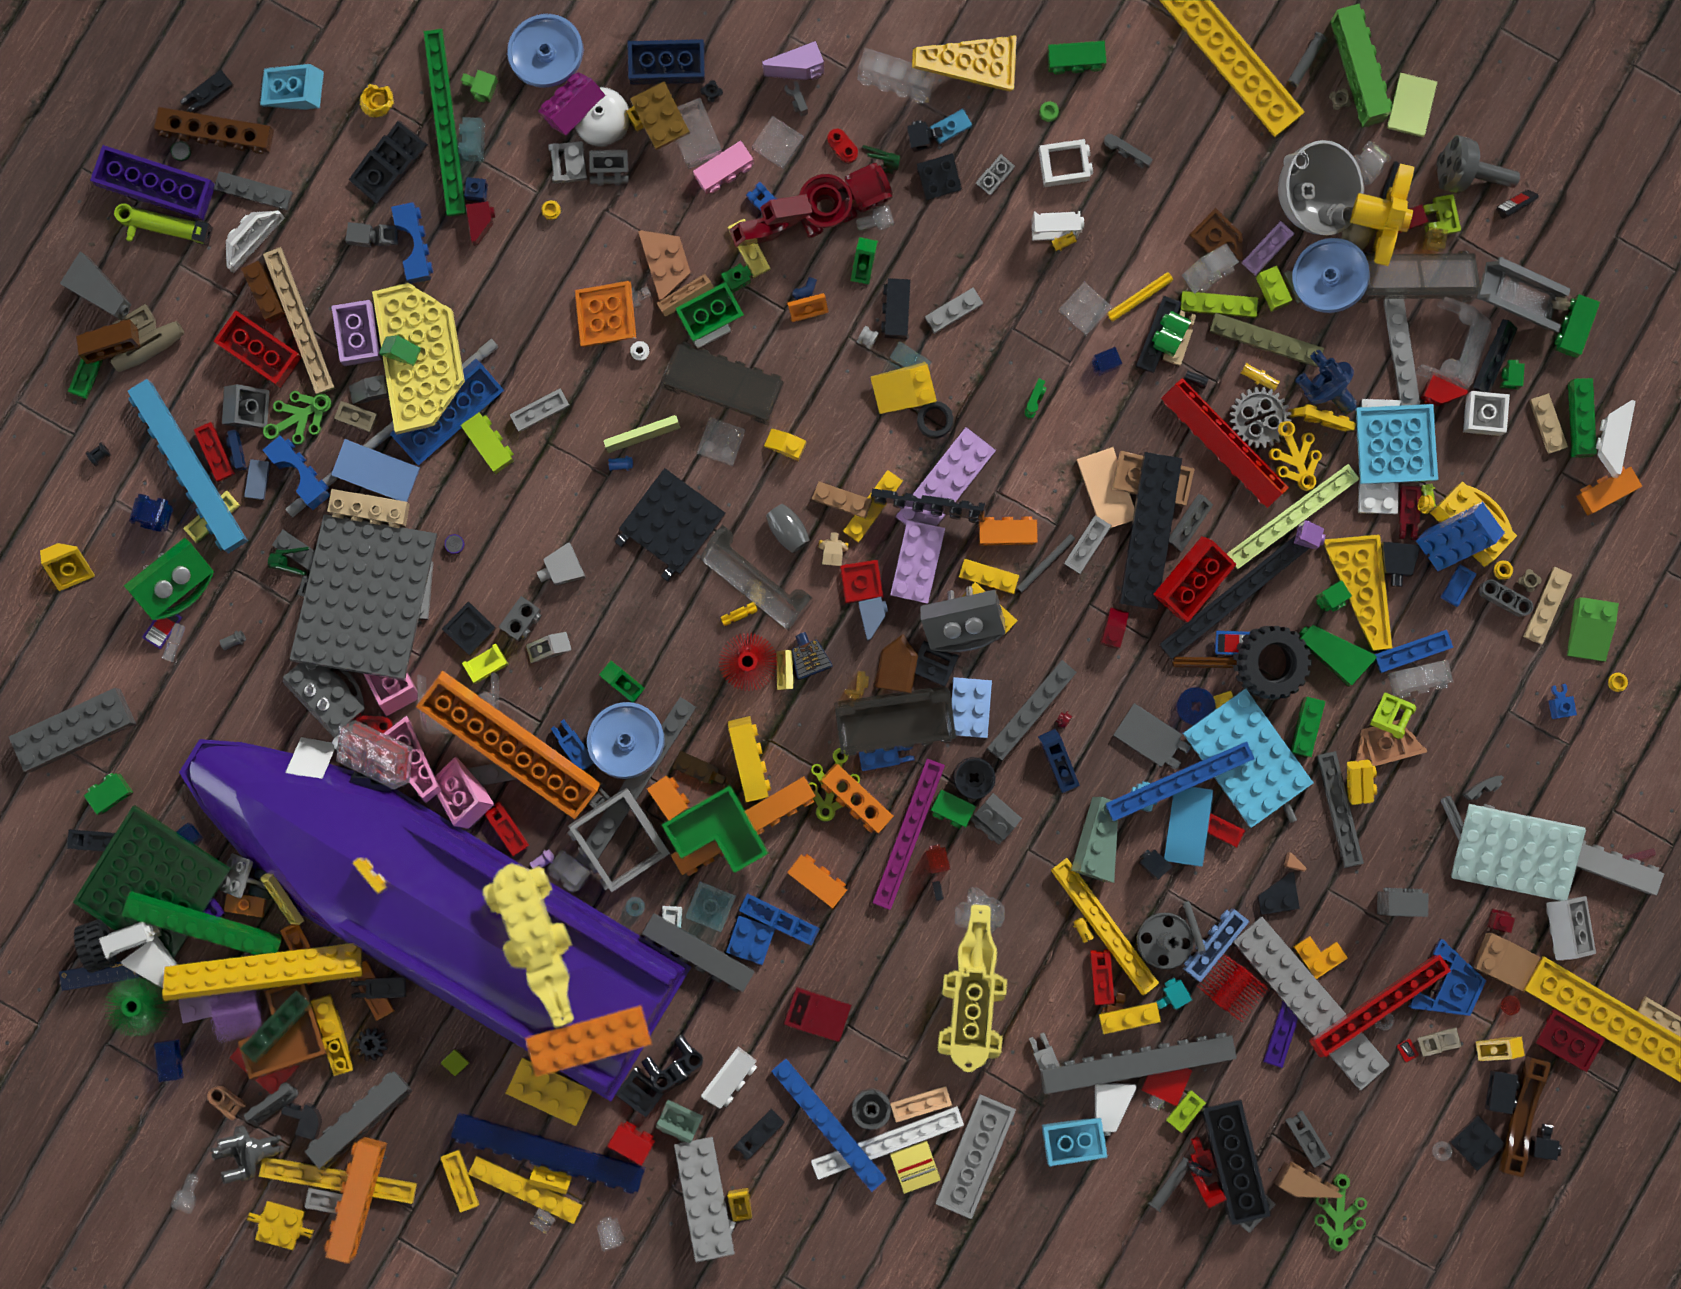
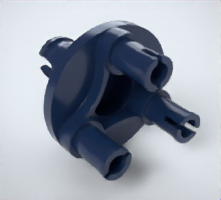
[1296,350,1357,414]

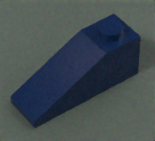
[1038,729,1080,793]

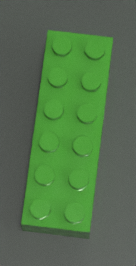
[1331,4,1392,128]

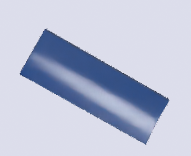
[390,359,504,465]

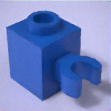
[1549,684,1577,719]

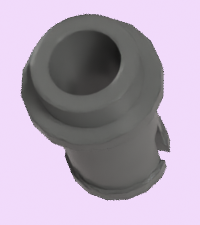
[220,630,246,651]

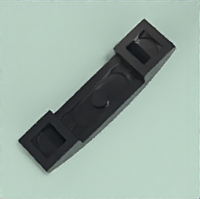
[67,829,115,851]

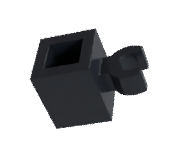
[907,120,943,152]
[1529,1124,1562,1161]

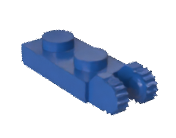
[551,719,594,771]
[859,744,915,771]

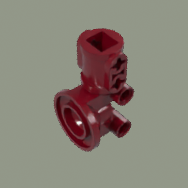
[799,163,893,238]

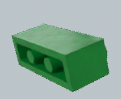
[1047,41,1107,74]
[1555,294,1600,358]
[1290,696,1326,758]

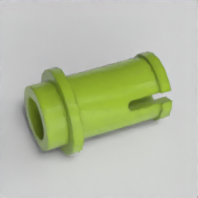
[1421,484,1436,507]

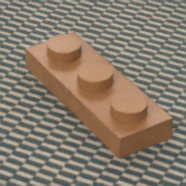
[656,274,714,317]
[812,482,872,519]

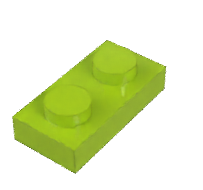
[1166,1090,1206,1133]

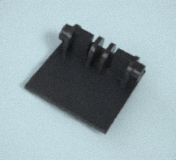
[917,153,962,200]

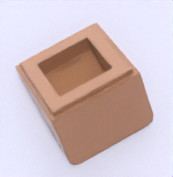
[1284,852,1306,872]

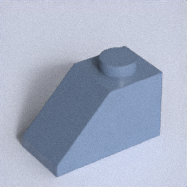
[858,597,888,641]

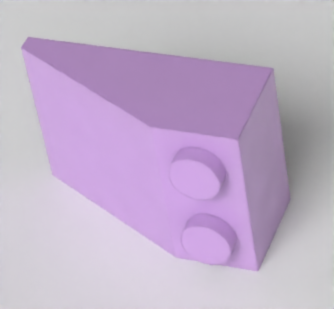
[762,41,824,80]

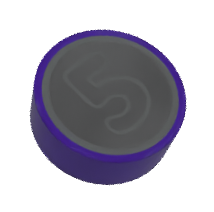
[445,534,465,554]

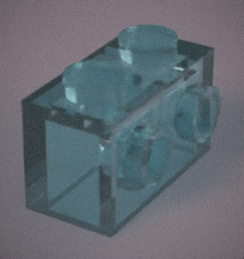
[459,117,485,161]

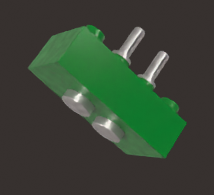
[124,538,214,620]

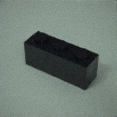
[881,278,911,339]

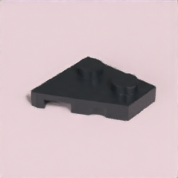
[1258,872,1300,915]

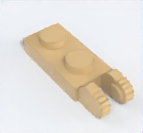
[1162,310,1196,366]

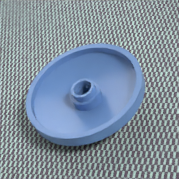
[507,14,583,87]
[1292,238,1370,313]
[587,702,664,779]

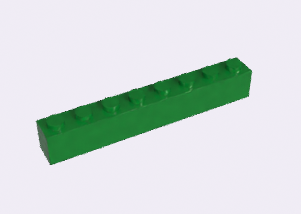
[122,891,282,955]

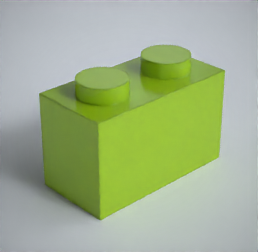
[1256,266,1292,312]

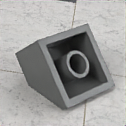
[222,384,269,428]

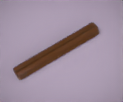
[1173,657,1237,668]

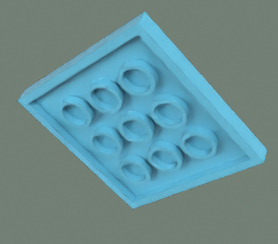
[1355,404,1438,485]

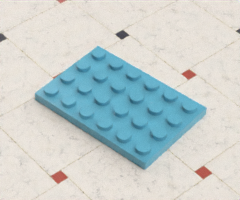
[1183,689,1313,828]

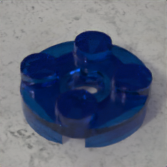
[1176,687,1215,726]

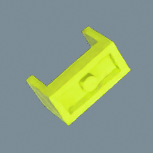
[462,644,509,684]

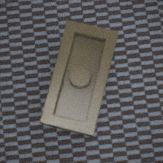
[334,401,378,433]

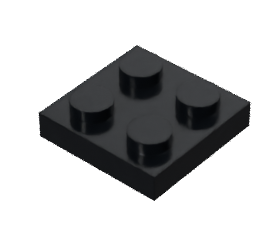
[442,601,497,656]
[1449,1115,1505,1171]

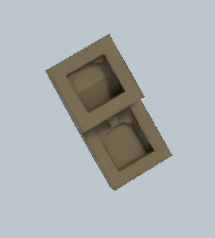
[1418,1027,1461,1057]

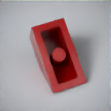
[1420,375,1468,407]

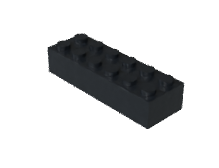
[1201,1100,1271,1225]

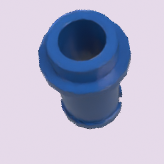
[608,455,633,471]

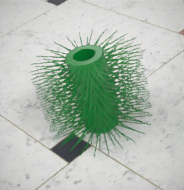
[103,977,171,1036]

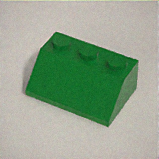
[675,282,744,342]

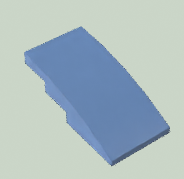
[331,439,420,502]

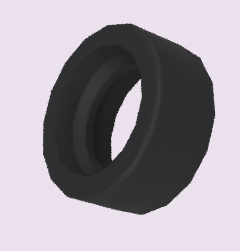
[917,401,953,439]

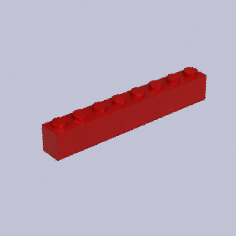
[1161,378,1289,508]
[1309,955,1451,1057]

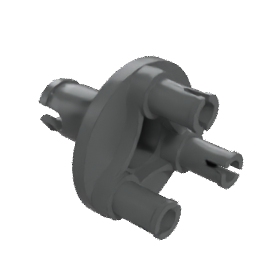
[211,1125,284,1184]

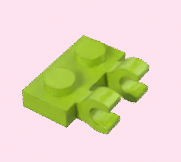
[1423,194,1462,236]

